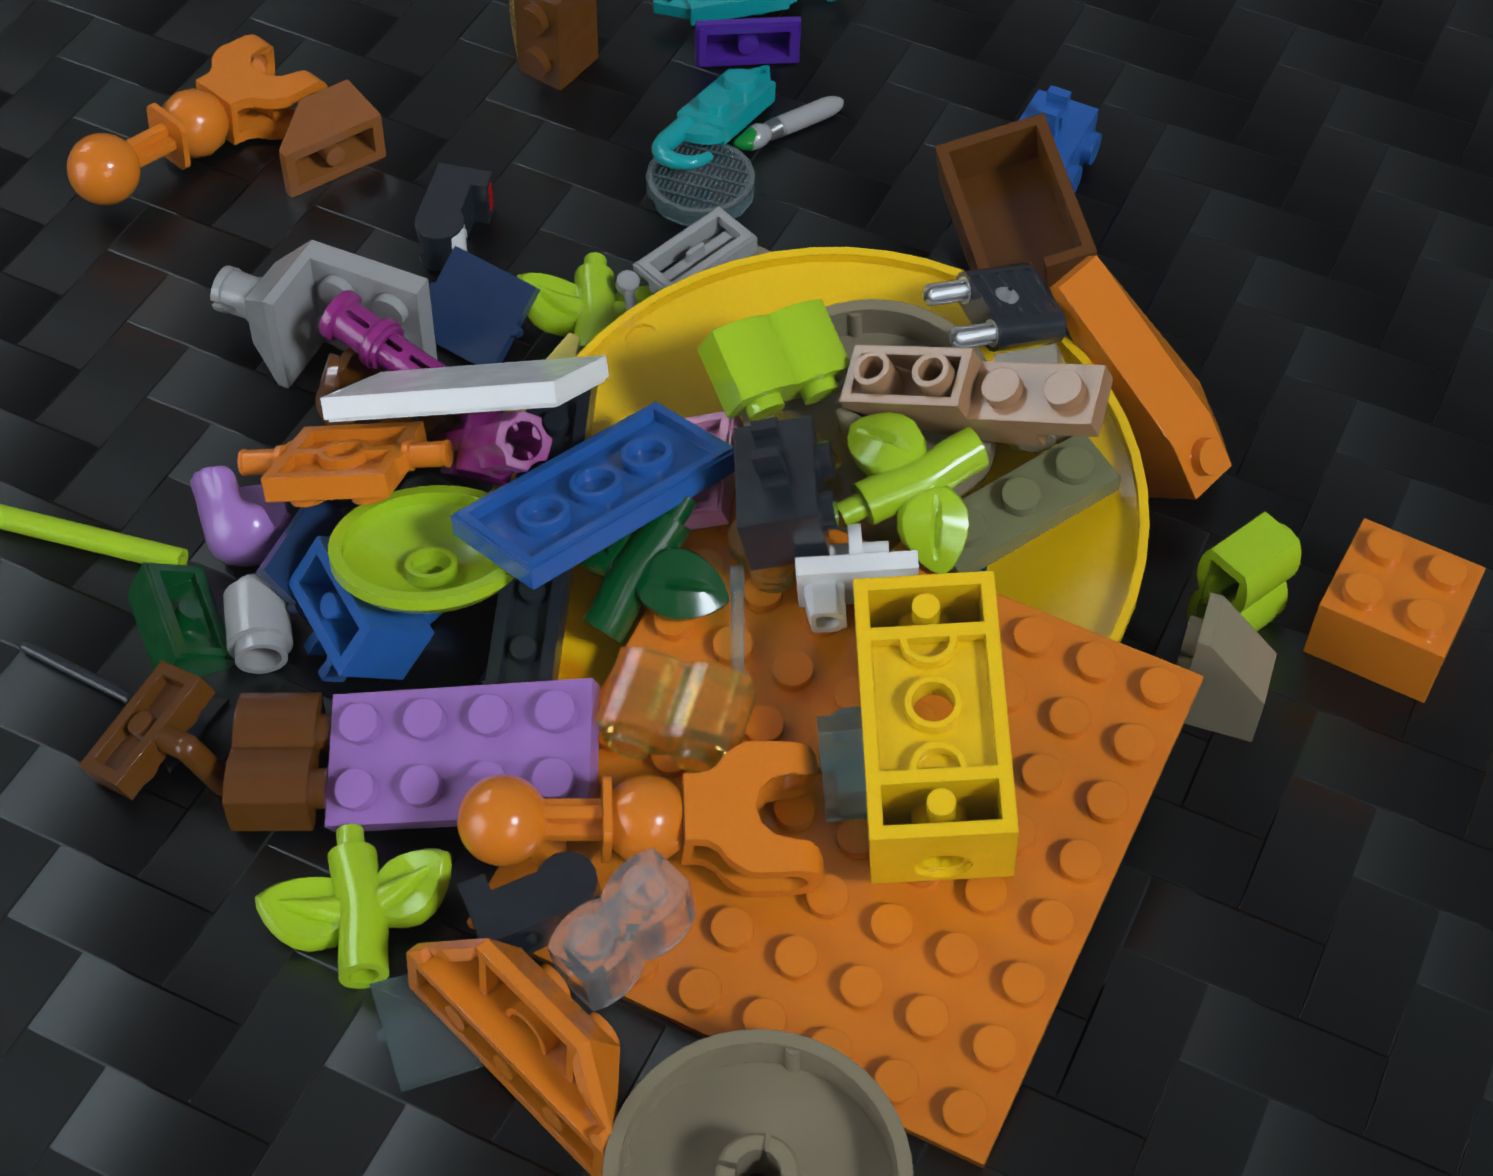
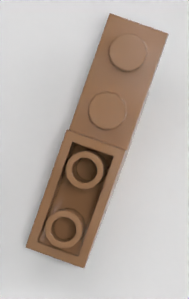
[839,345,1113,447]

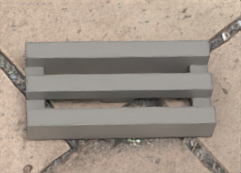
[633,206,757,294]

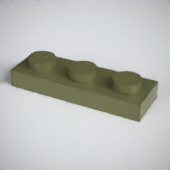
[949,436,1120,573]

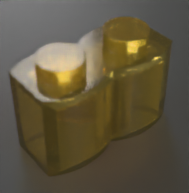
[595,647,757,773]

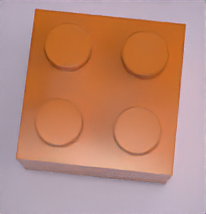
[1303,518,1486,703]

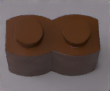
[222,692,332,831]

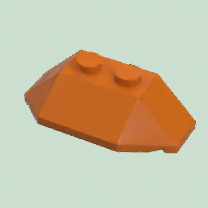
[406,938,620,1176]

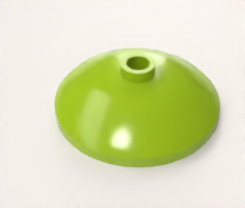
[328,485,515,614]

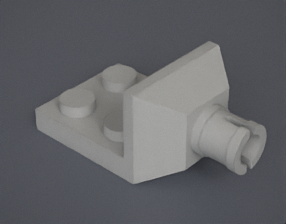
[210,240,437,389]

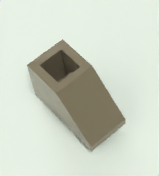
[1176,593,1277,742]

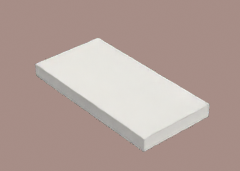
[320,355,609,422]

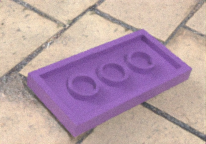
[325,678,600,833]

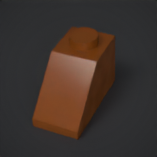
[279,79,386,198]

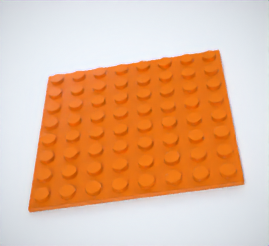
[467,489,1204,1168]

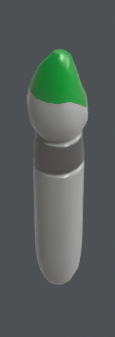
[733,96,844,151]

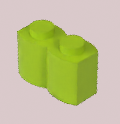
[697,299,850,421]
[1186,512,1301,632]

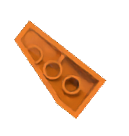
[1050,255,1232,500]

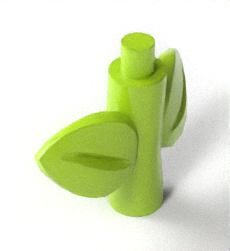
[517,252,653,352]
[837,412,989,574]
[255,824,452,989]

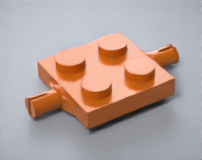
[237,421,454,507]

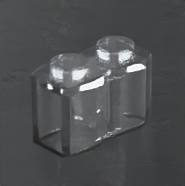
[547,848,696,1011]

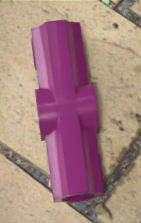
[434,410,552,486]

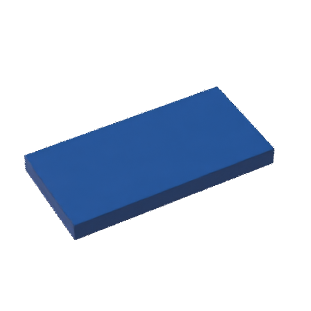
[450,402,735,590]

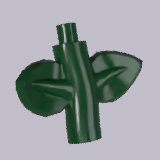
[580,496,730,643]

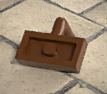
[78,661,226,800]

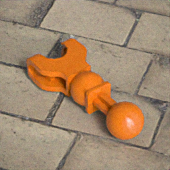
[67,34,328,205]
[457,740,824,897]

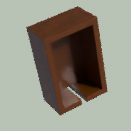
[935,113,1097,296]

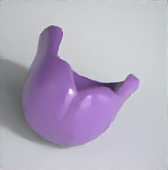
[190,465,293,567]

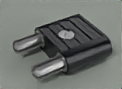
[923,263,1066,352]

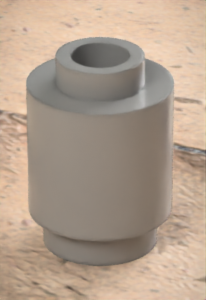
[223,574,293,674]

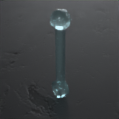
[724,565,751,694]

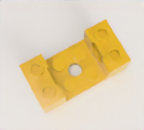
[853,571,1019,884]

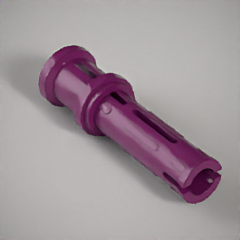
[319,290,468,422]

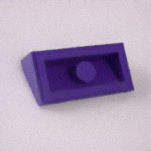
[694,16,801,67]

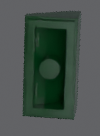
[128,562,235,677]

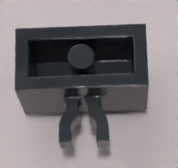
[733,415,840,571]

